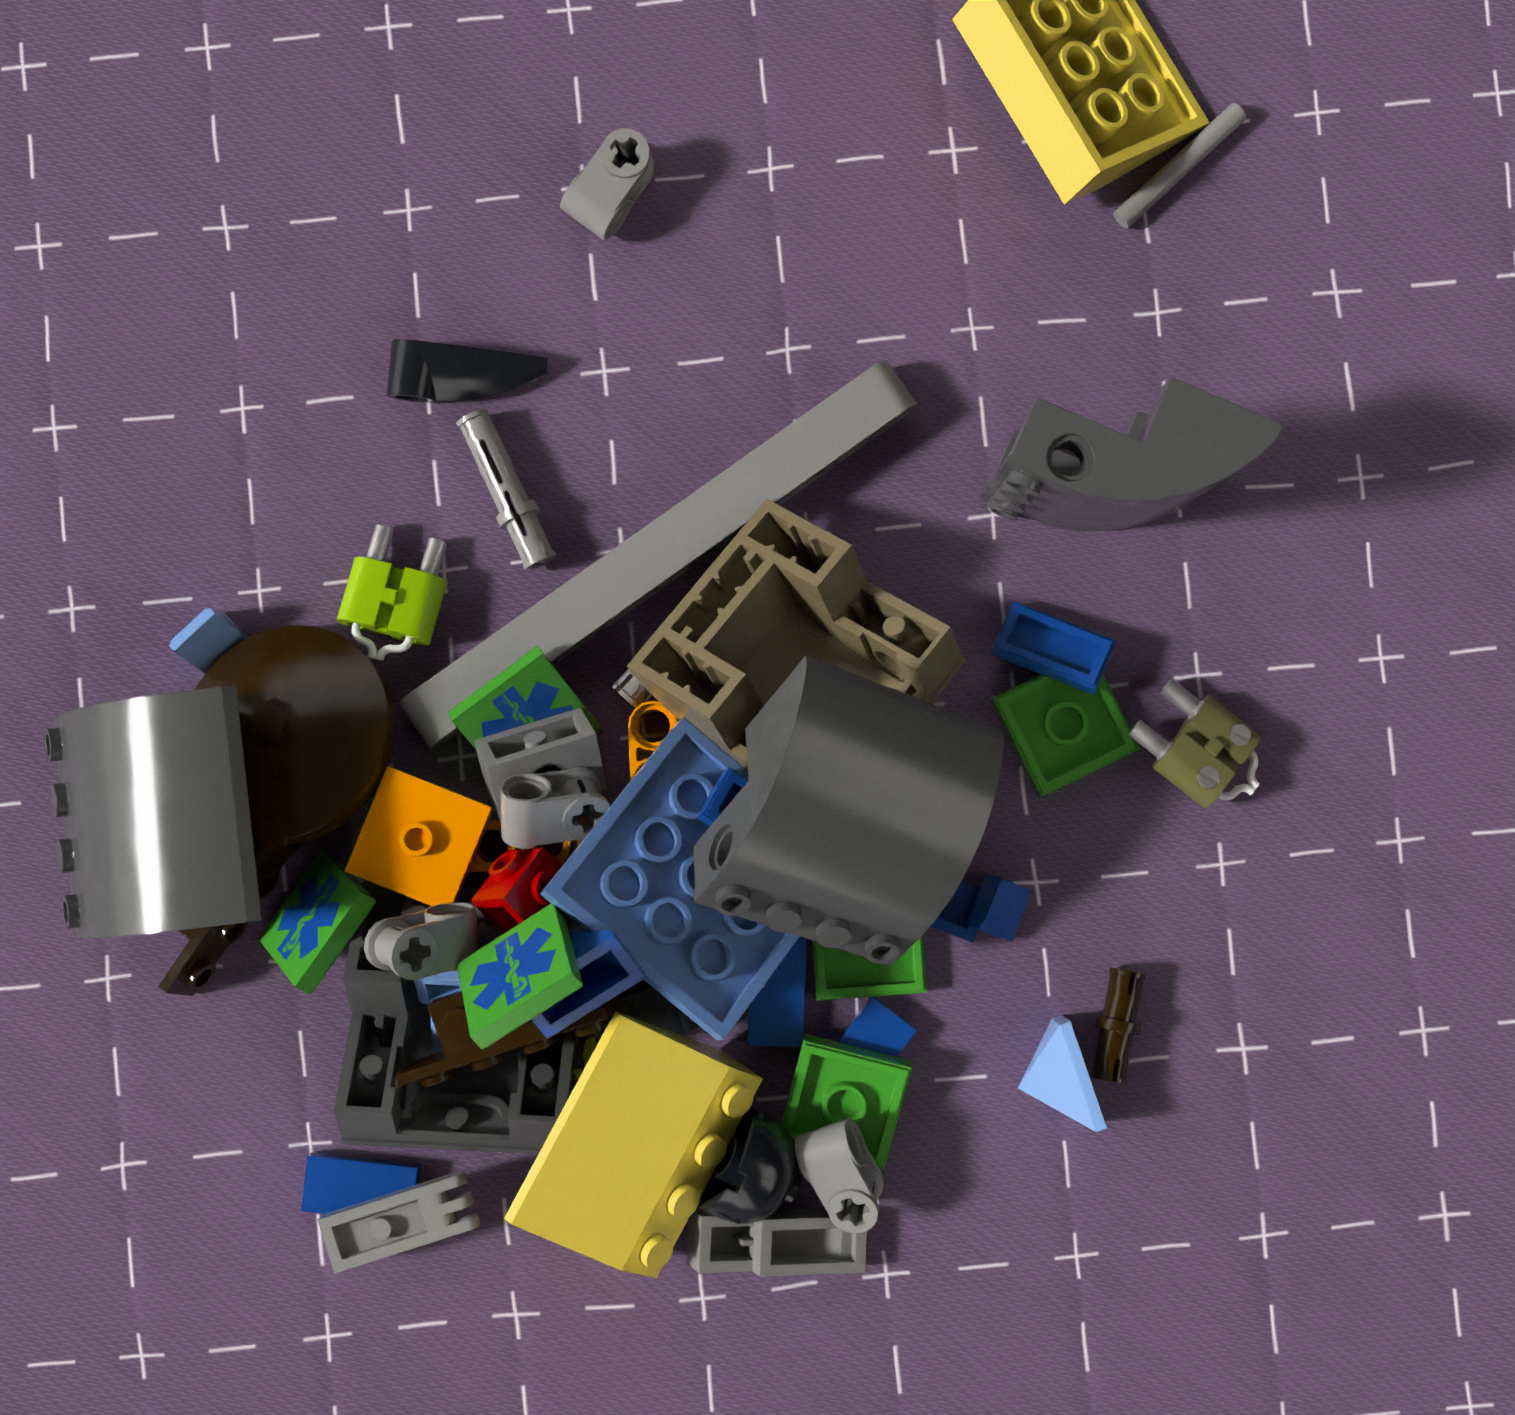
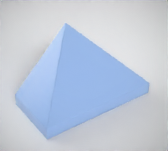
[1018,1015,1107,1132]

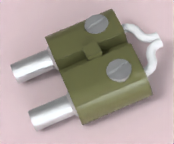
[1128,679,1262,809]

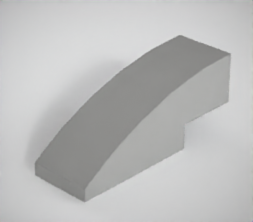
[686,1207,867,1277]

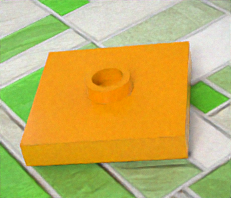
[345,766,494,906]

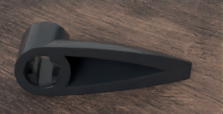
[386,339,548,403]

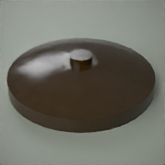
[195,625,397,845]

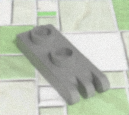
[318,1170,481,1274]

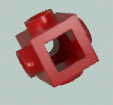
[471,848,562,935]

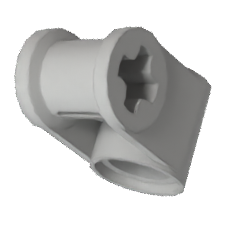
[560,128,655,241]
[500,767,611,849]
[364,902,479,980]
[795,1118,884,1234]

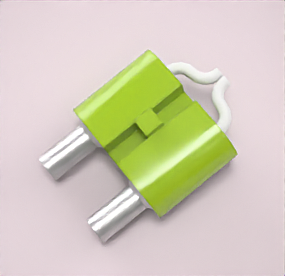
[336,524,447,661]

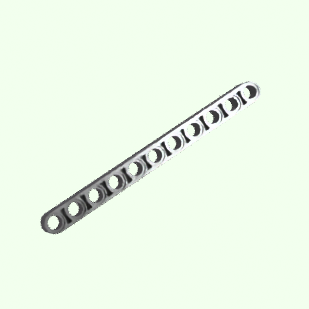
[398,359,918,750]

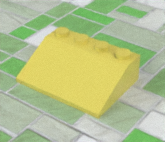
[952,0,1210,205]
[504,1011,763,1278]

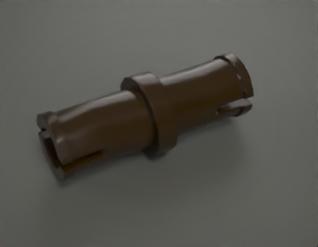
[1090,967,1146,1084]

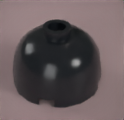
[699,1106,801,1224]

